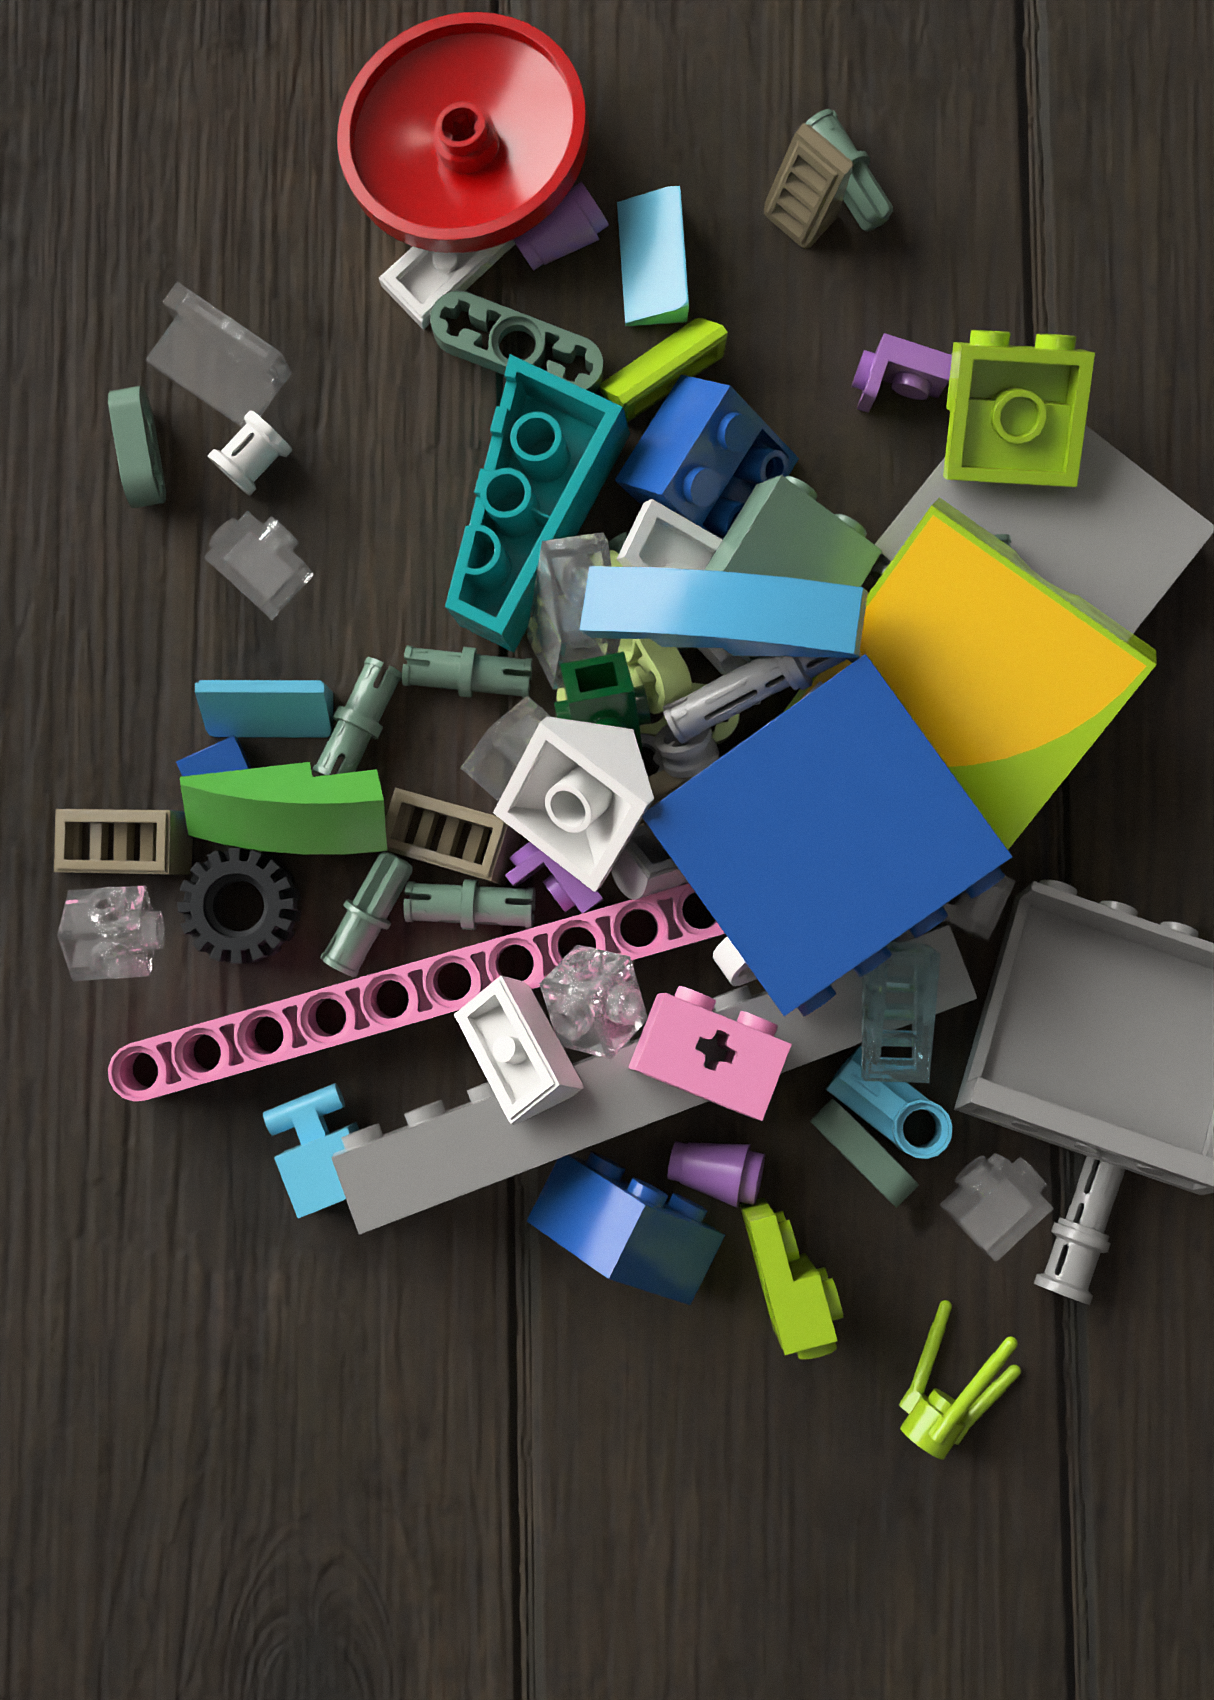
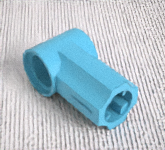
[825,1045,952,1159]

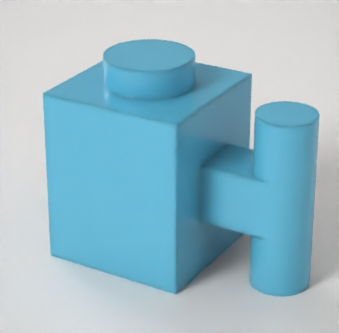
[263,1083,359,1218]

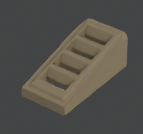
[764,123,853,249]
[385,787,522,886]
[54,809,193,875]

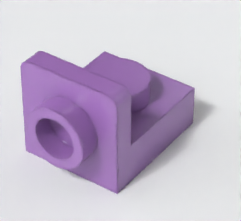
[852,333,952,413]
[505,842,604,914]

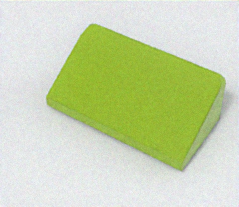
[599,318,728,423]

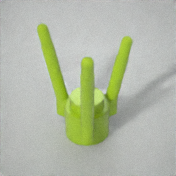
[899,1300,1021,1460]

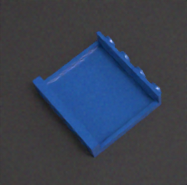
[642,654,1012,1017]

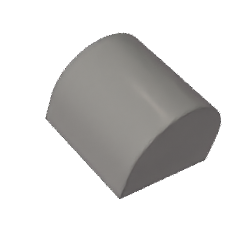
[611,825,688,900]

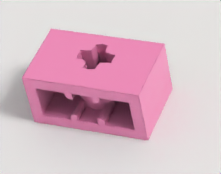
[628,986,792,1121]

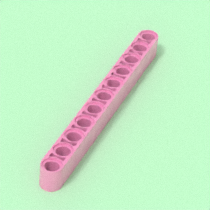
[108,883,725,1101]

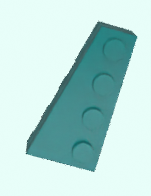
[445,354,630,653]

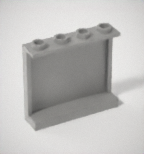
[870,425,1214,633]
[954,880,1214,1195]

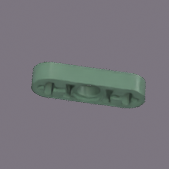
[430,291,603,393]

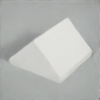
[493,717,654,892]

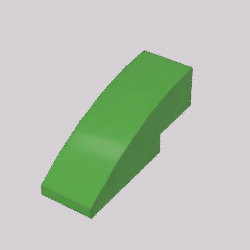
[180,762,387,855]

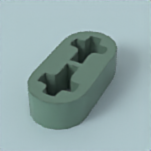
[108,386,166,509]
[810,1098,919,1208]

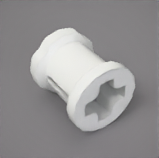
[208,410,292,496]

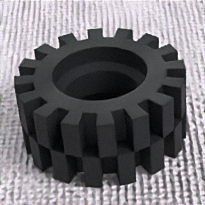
[177,848,302,964]

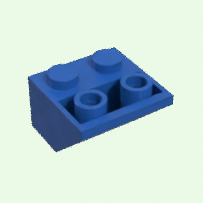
[615,375,799,540]

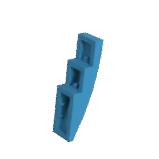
[579,566,868,658]

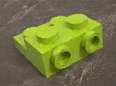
[943,330,1095,487]
[739,1198,844,1359]

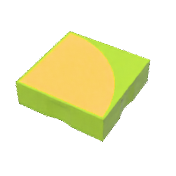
[784,497,1157,850]

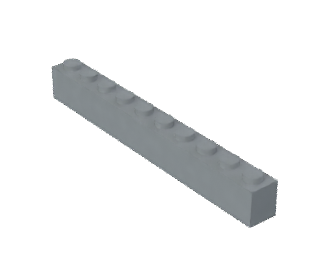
[331,925,977,1234]

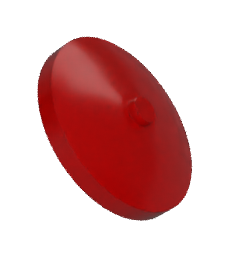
[337,12,589,253]

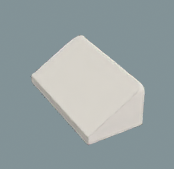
[454,976,584,1125]

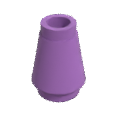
[513,182,609,271]
[667,1141,765,1208]

